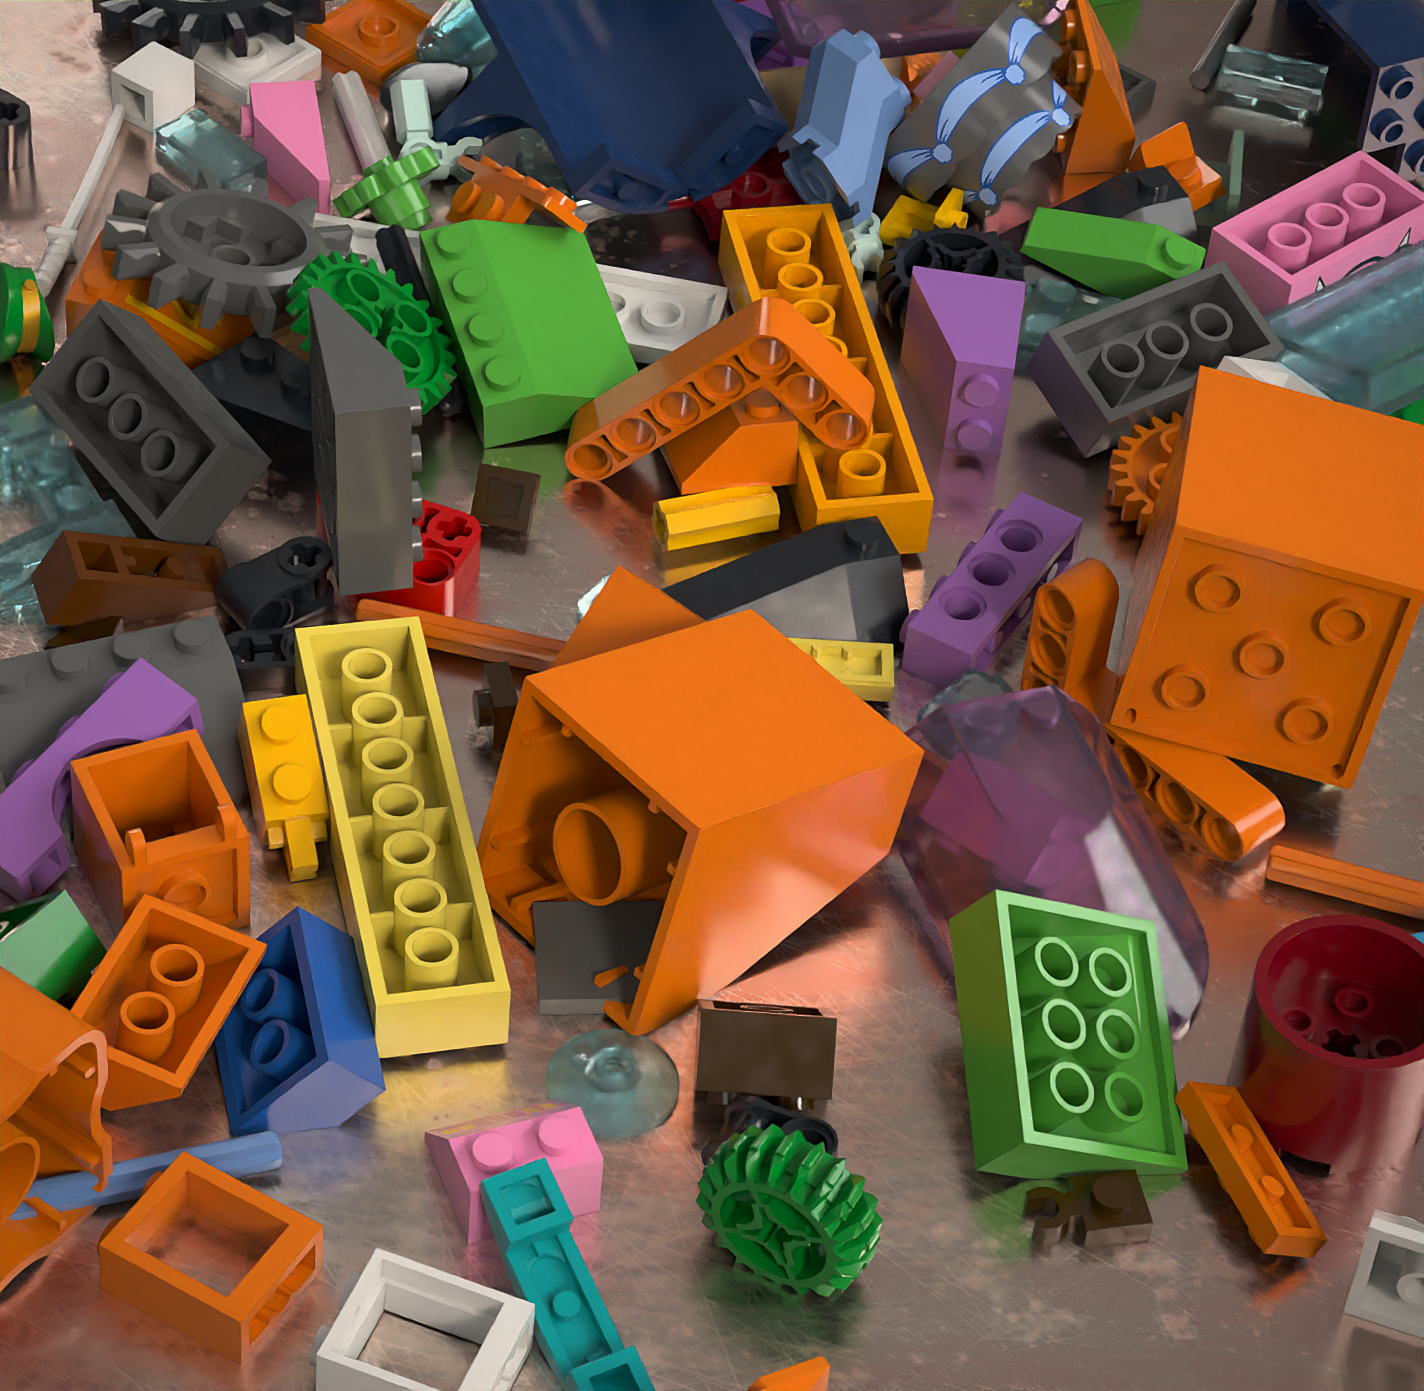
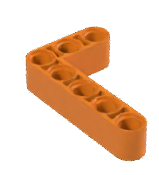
[564,297,875,481]
[1020,558,1285,863]

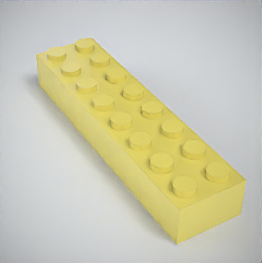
[295,616,511,1059]

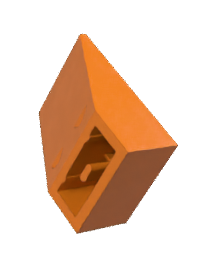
[1050,0,1136,174]

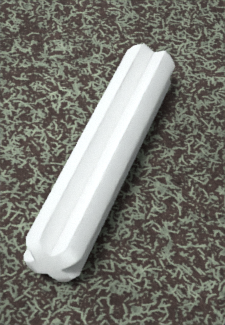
[332,70,394,170]

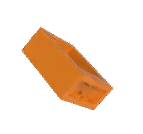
[97,1151,323,1365]

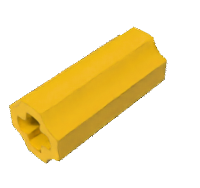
[651,486,780,552]

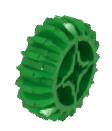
[695,1124,883,1297]

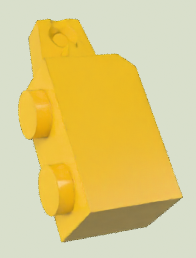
[238,694,330,882]

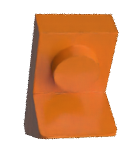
[1127,121,1226,212]

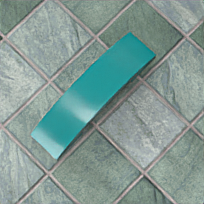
[479,1157,656,1391]

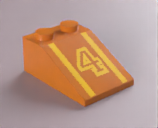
[65,230,256,371]

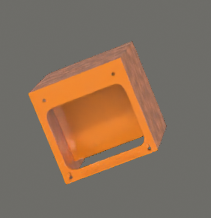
[1109,365,1424,790]

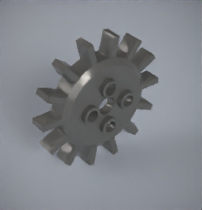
[101,169,367,338]

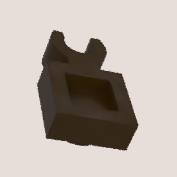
[1023,1169,1154,1248]

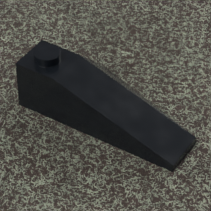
[998,165,1205,293]
[661,516,909,651]

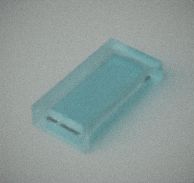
[155,108,267,191]

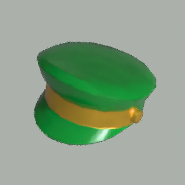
[0,262,55,363]

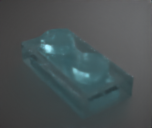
[1216,44,1329,112]

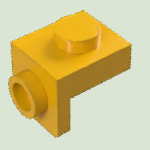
[879,187,968,247]

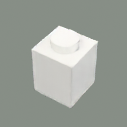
[111,41,195,135]

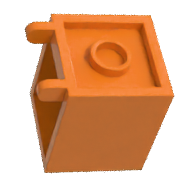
[70,728,251,939]

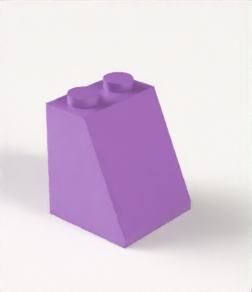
[900,266,1026,456]

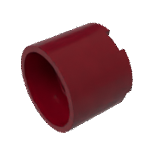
[1228,914,1424,1174]

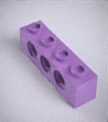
[899,491,1083,699]

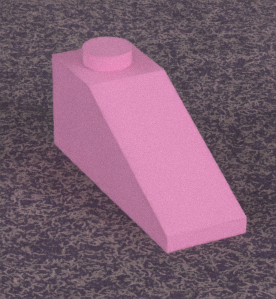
[240,80,330,215]

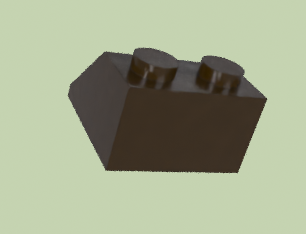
[694,999,838,1110]

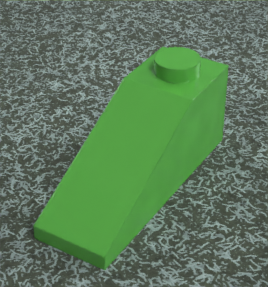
[1020,207,1206,302]

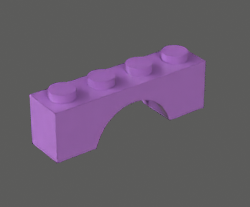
[0,657,205,902]

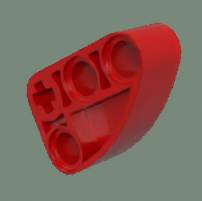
[316,490,481,617]

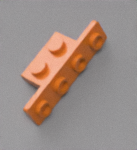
[445,154,587,234]

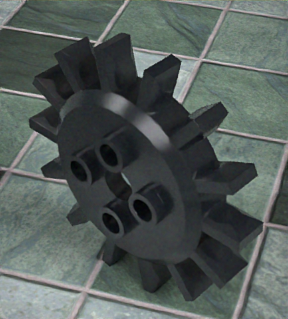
[92,0,334,60]

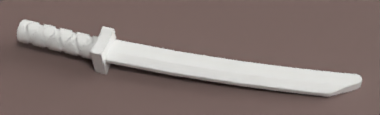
[34,103,126,298]

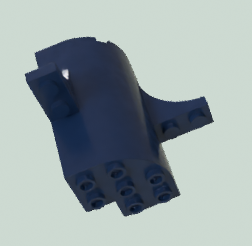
[432,0,790,214]
[1278,0,1424,181]

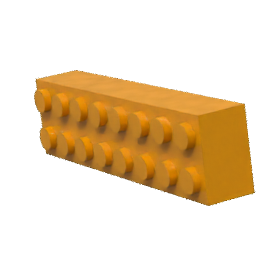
[718,203,934,554]

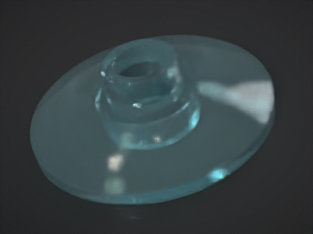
[545,1029,680,1139]

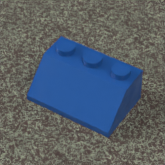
[214,906,386,1137]

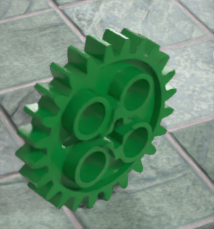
[286,251,457,415]

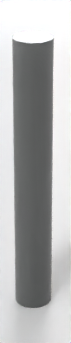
[1189,0,1257,89]

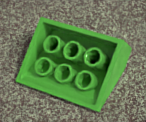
[419,219,638,449]
[949,889,1188,1179]

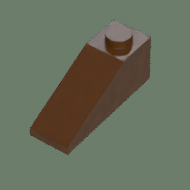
[31,530,229,627]

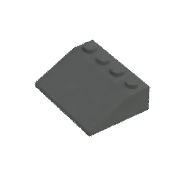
[308,287,423,596]
[0,614,250,842]

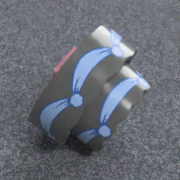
[881,1,1084,220]

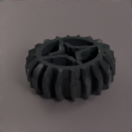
[876,221,1026,334]

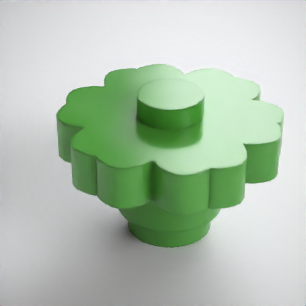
[332,146,441,231]

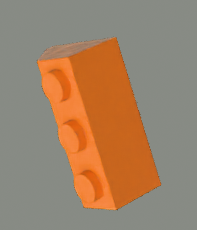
[659,385,799,495]
[70,893,267,1111]

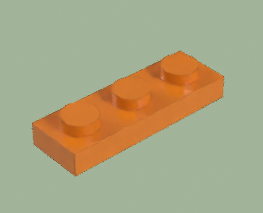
[1174,1081,1328,1258]

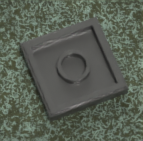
[532,900,663,1015]

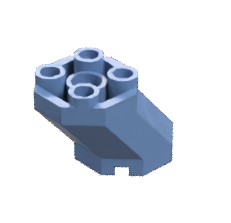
[777,28,912,232]

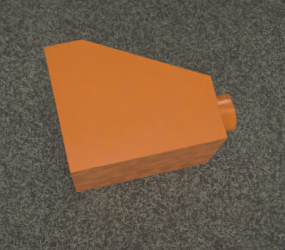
[476,609,925,1038]

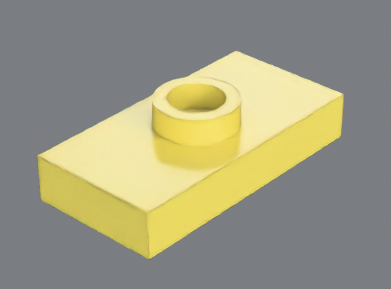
[787,637,894,702]

